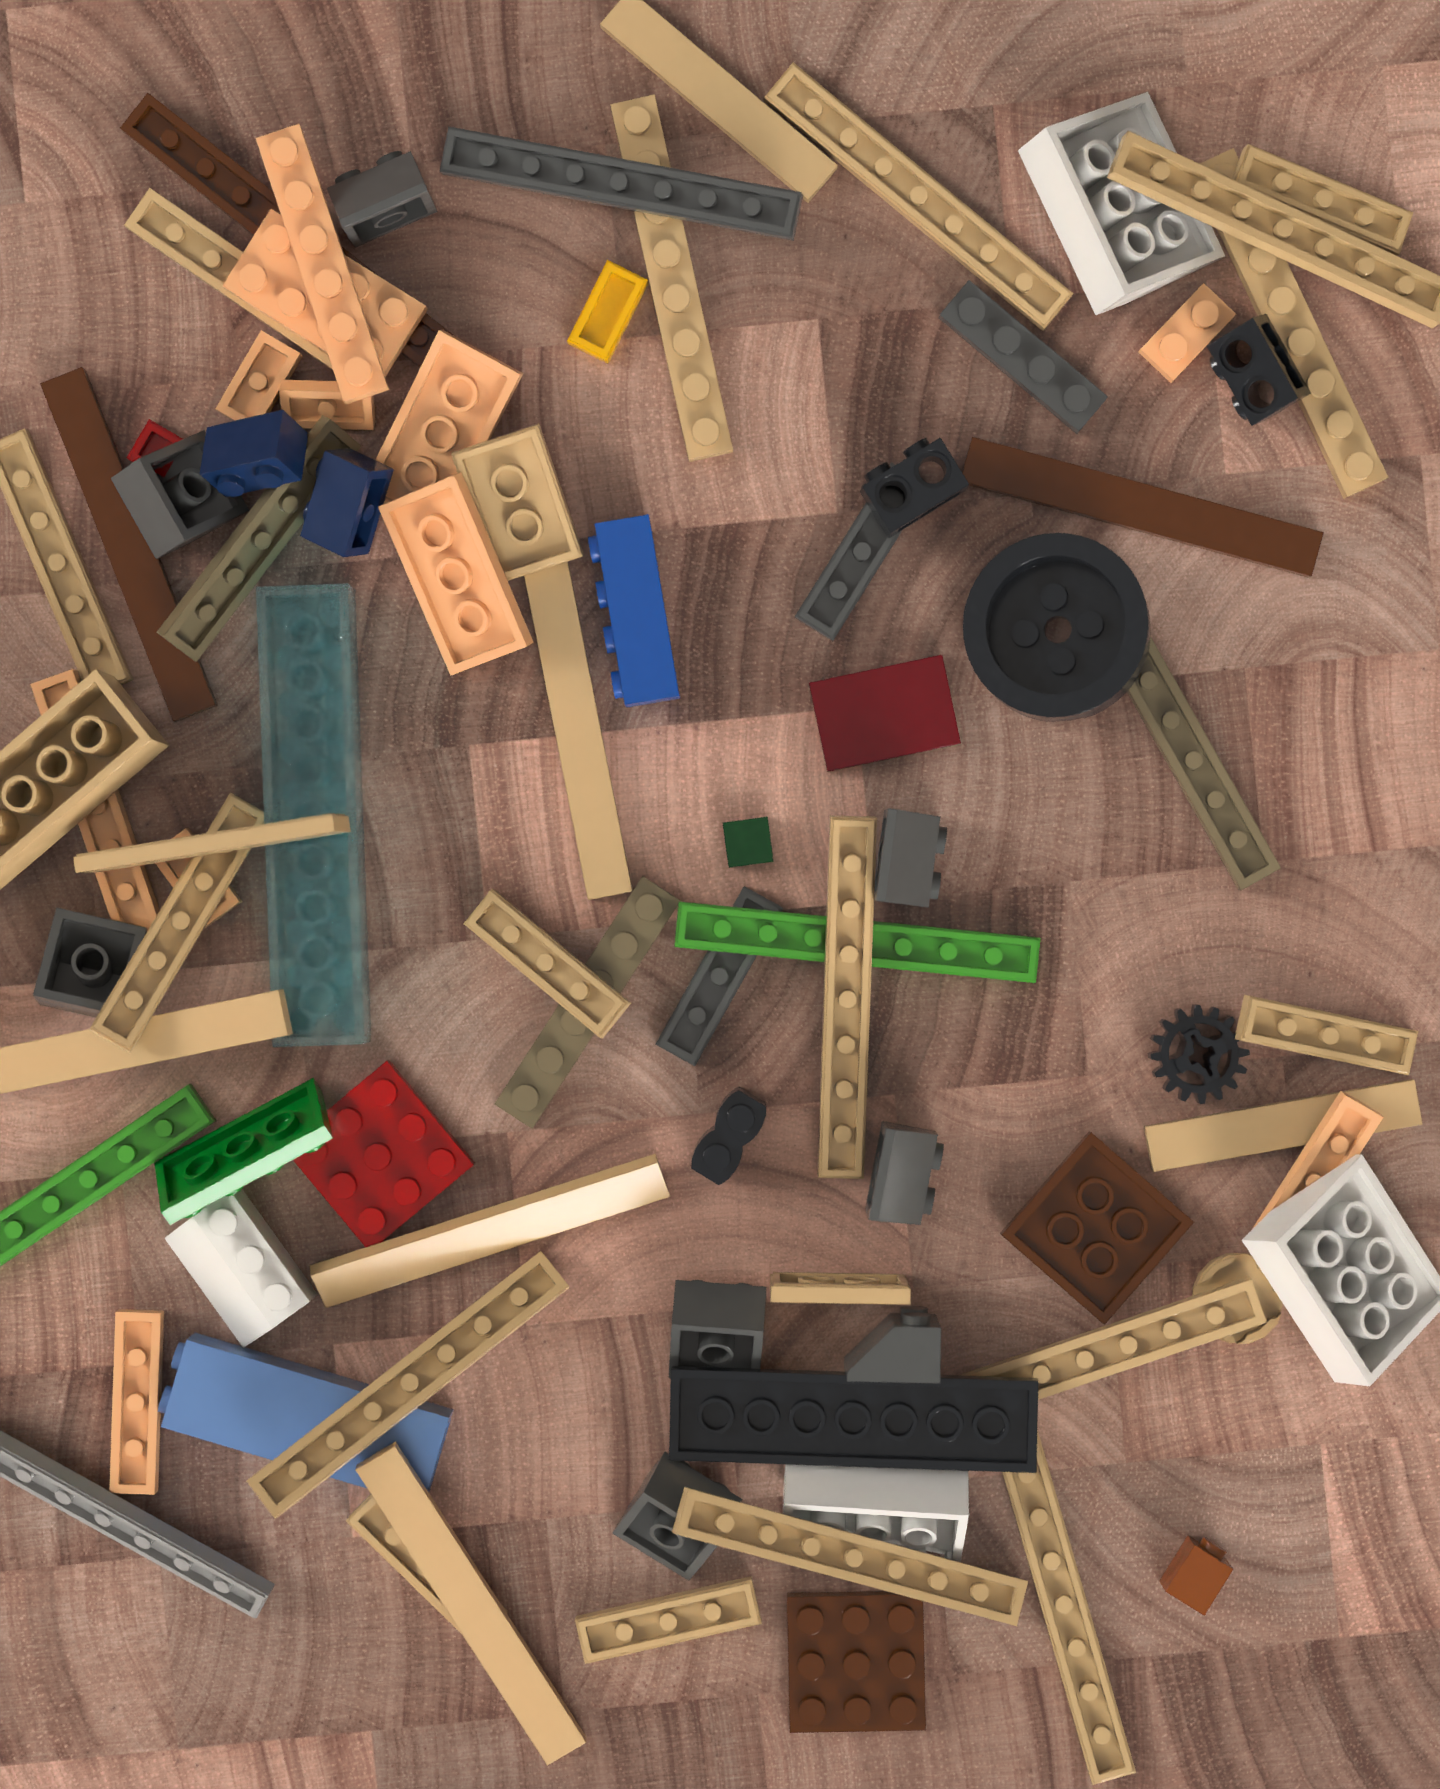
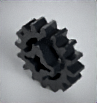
[1148,1004,1250,1104]

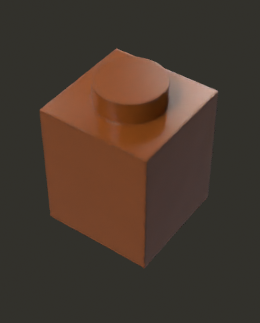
[1159,1535,1233,1616]

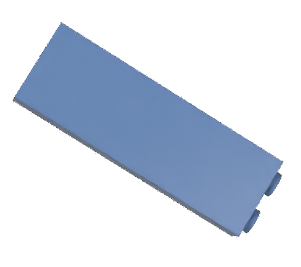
[158,1332,454,1492]

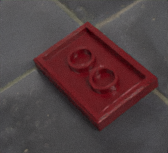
[809,655,961,772]

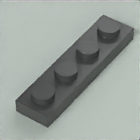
[939,280,1108,434]

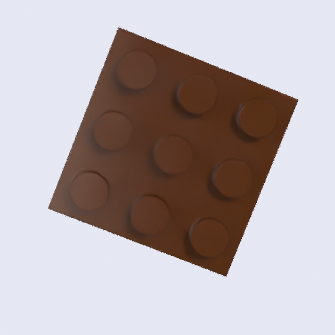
[1000,1131,1194,1325]
[787,1591,926,1733]

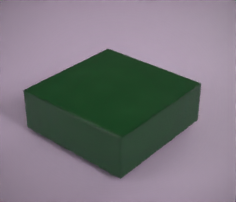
[723,817,774,868]

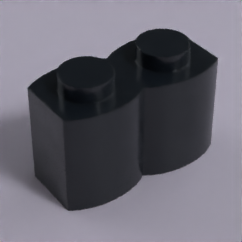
[691,1087,766,1185]

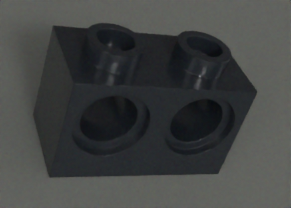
[1207,314,1311,426]
[860,438,970,538]

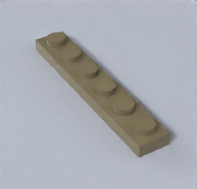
[157,415,361,662]
[1127,638,1281,890]
[495,876,681,1129]

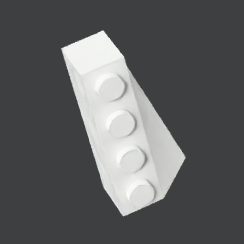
[782,1464,969,1562]

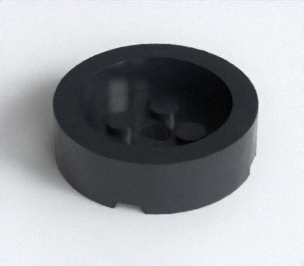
[963,533,1151,722]

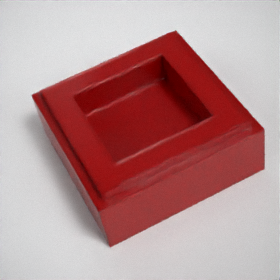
[127,419,183,477]

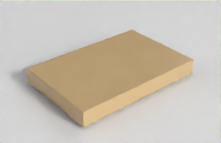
[451,424,584,581]
[770,1272,911,1305]

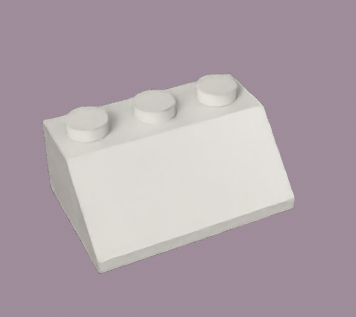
[165,1189,317,1348]

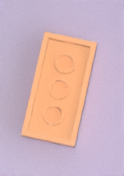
[223,209,428,377]
[376,329,523,504]
[378,472,534,676]

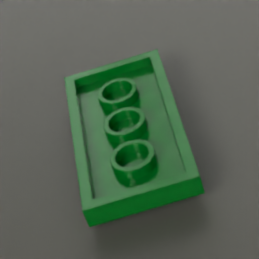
[154,1078,333,1225]

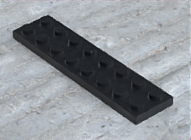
[669,1366,1038,1473]

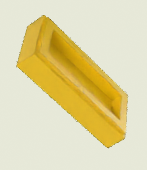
[567,260,648,364]

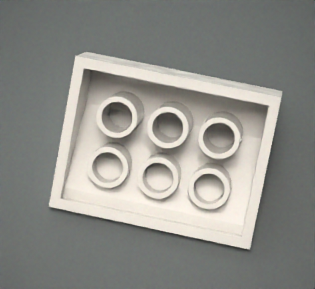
[1018,92,1225,315]
[1242,1154,1440,1386]

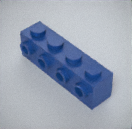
[588,514,680,708]

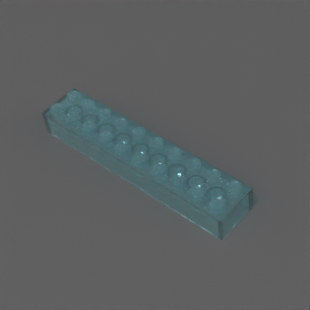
[256,584,371,1047]

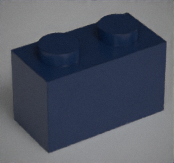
[199,410,308,497]
[300,448,394,558]

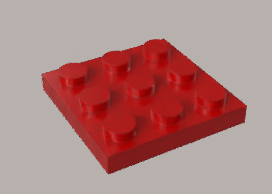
[293,1060,475,1247]

